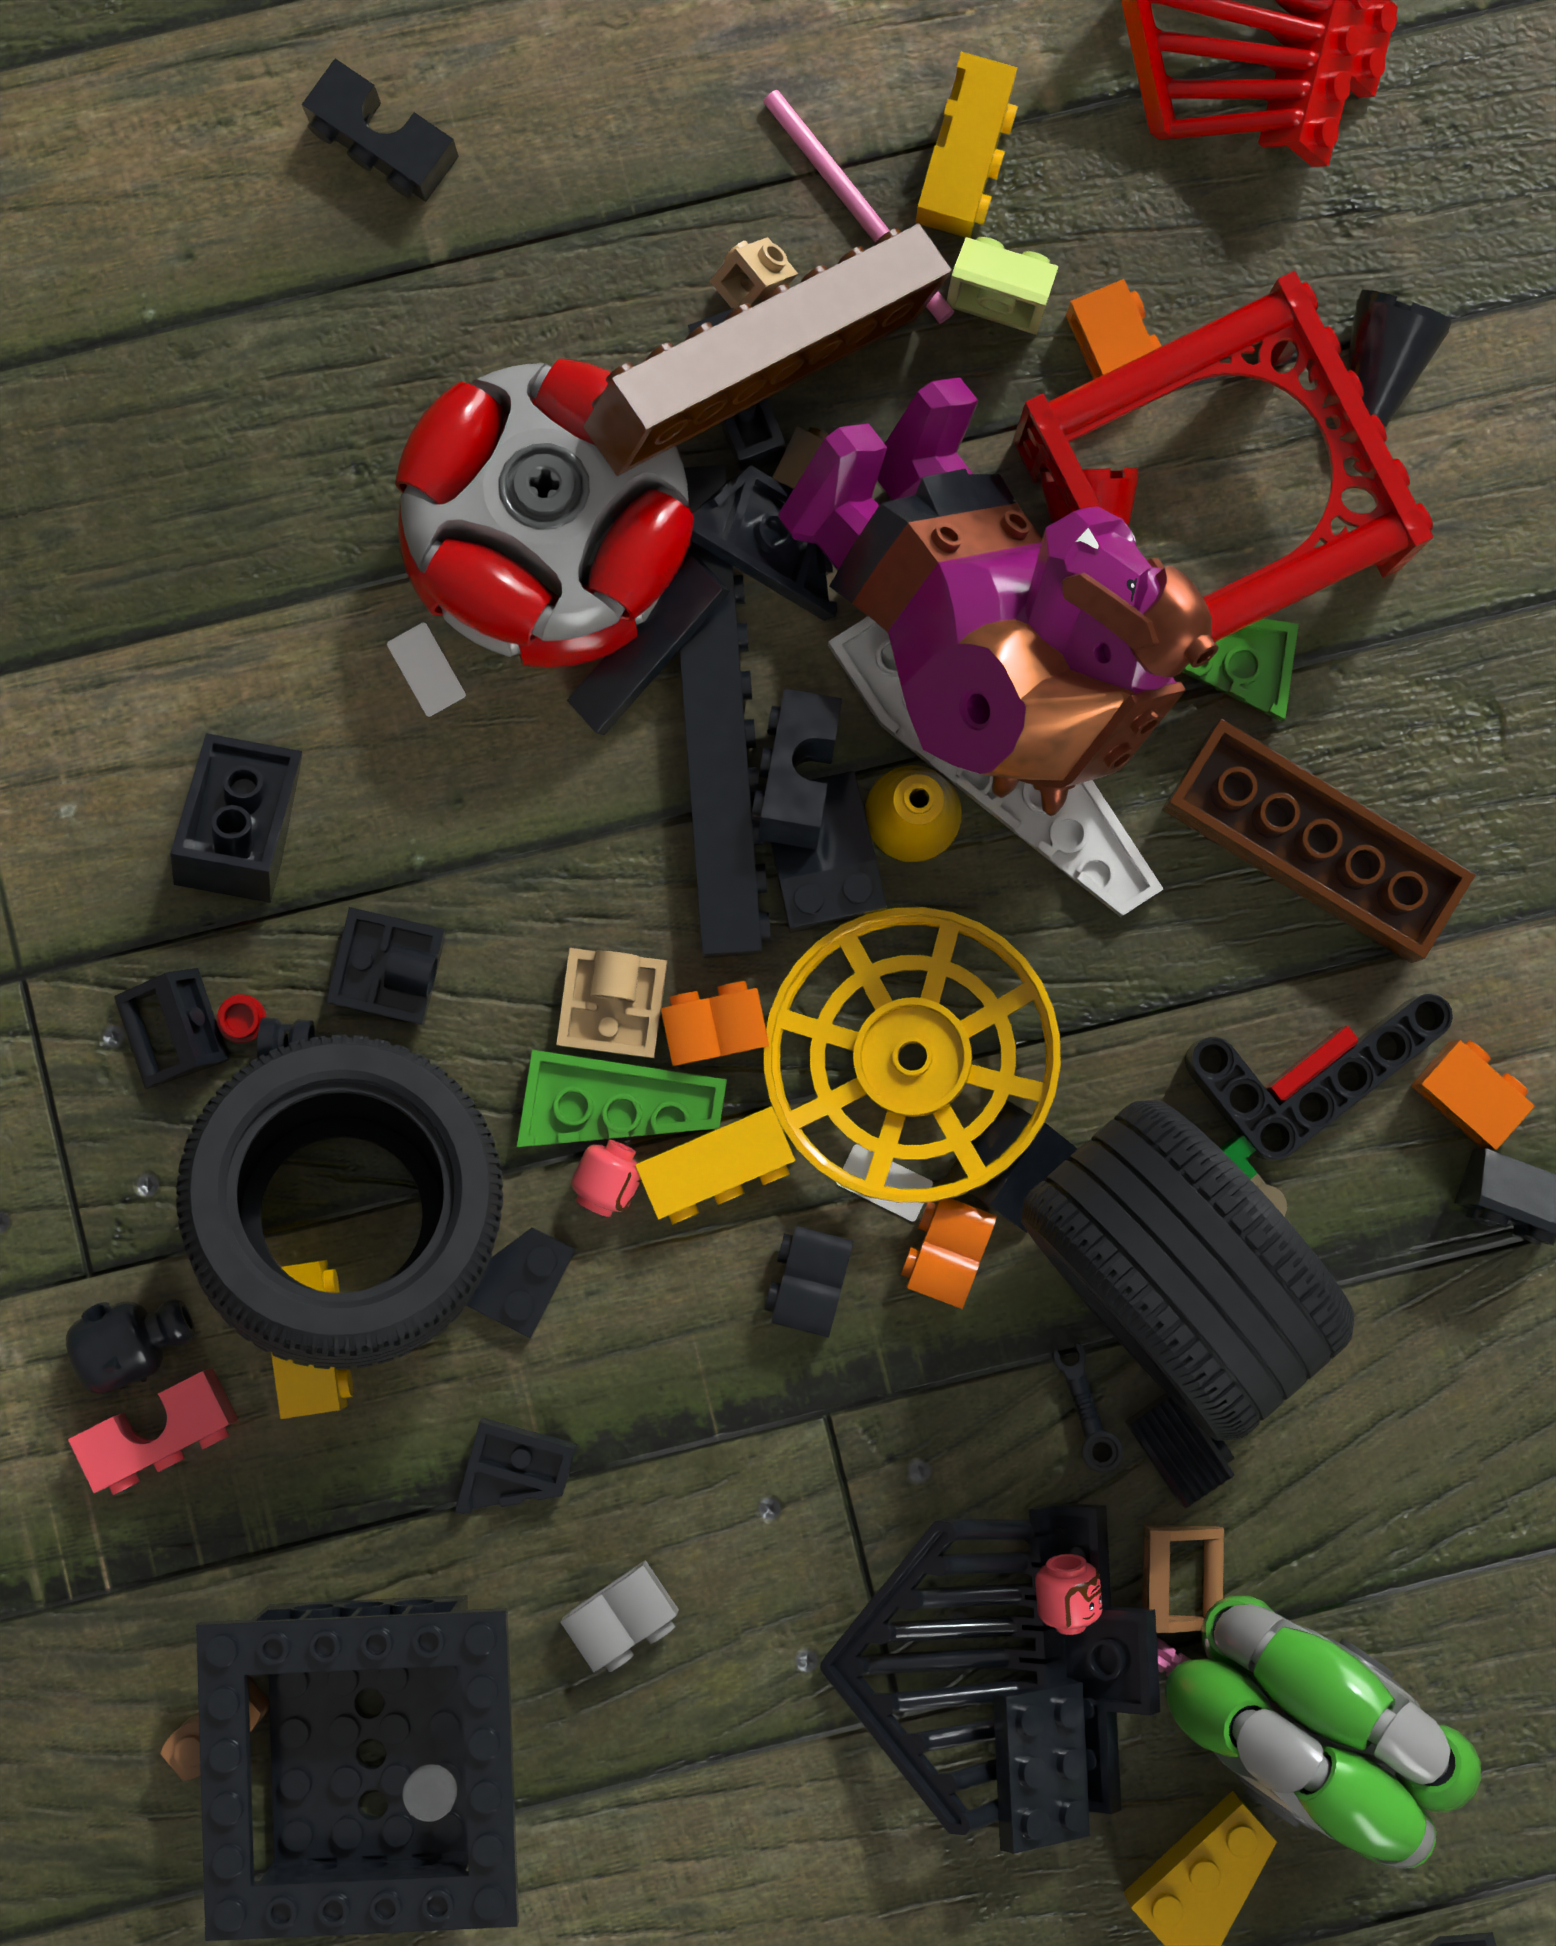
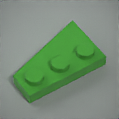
[1182,619,1299,722]

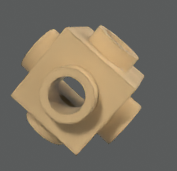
[710,237,798,309]

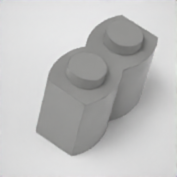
[560,1560,679,1672]

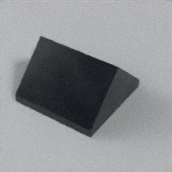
[945,1100,1078,1233]

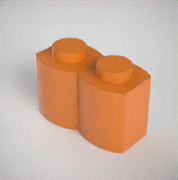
[661,981,769,1067]
[900,1198,997,1309]

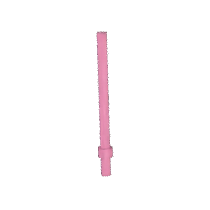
[763,90,954,324]

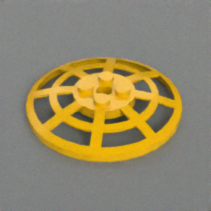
[764,907,1061,1203]

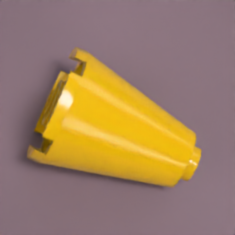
[865,765,962,862]

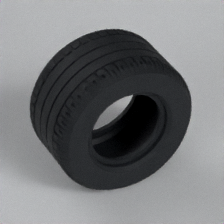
[176,1035,503,1370]
[1021,1100,1355,1441]

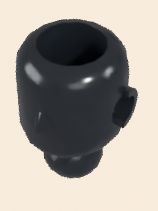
[66,1299,195,1394]

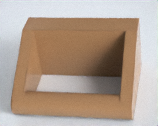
[1142,1525,1224,1633]

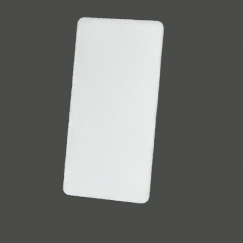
[387,622,466,717]
[836,1144,933,1222]

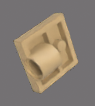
[556,948,668,1059]

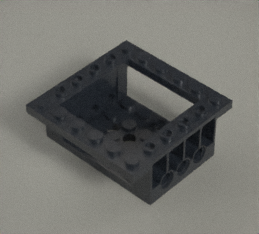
[196,1595,519,1941]

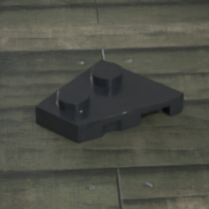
[467,1227,577,1338]
[455,1417,577,1514]

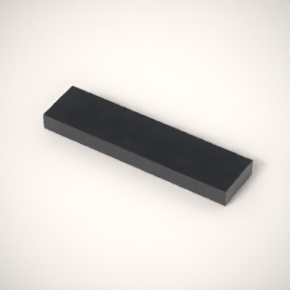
[567,556,731,735]

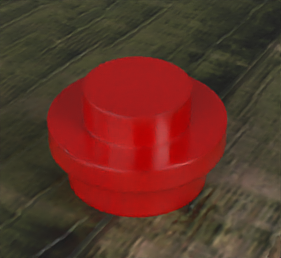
[217,994,267,1044]

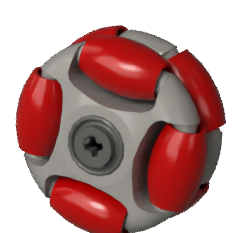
[395,358,695,668]

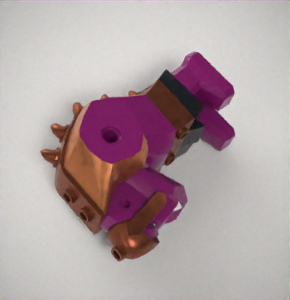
[778,377,1219,816]

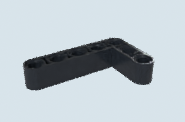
[1185,994,1453,1160]

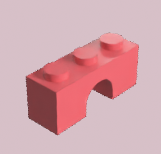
[68,1368,239,1495]

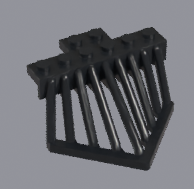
[820,1503,1161,1835]

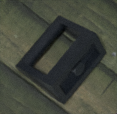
[114,968,229,1089]

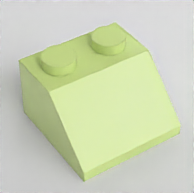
[947,237,1058,335]

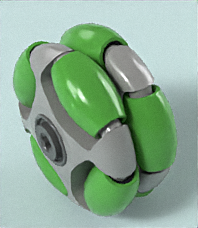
[1165,1595,1481,1869]

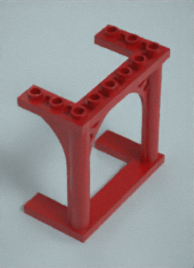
[1012,271,1433,642]

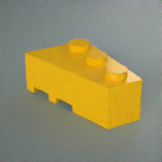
[915,51,1018,238]
[1123,1791,1277,1946]

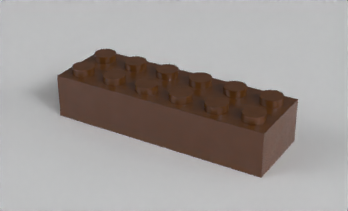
[1162,719,1476,963]

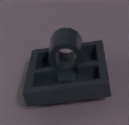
[326,907,447,1025]

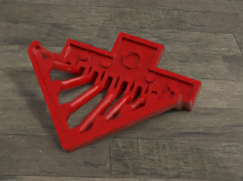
[1121,0,1398,167]

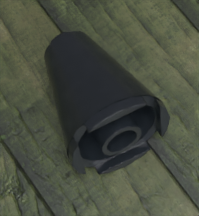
[1347,290,1451,427]

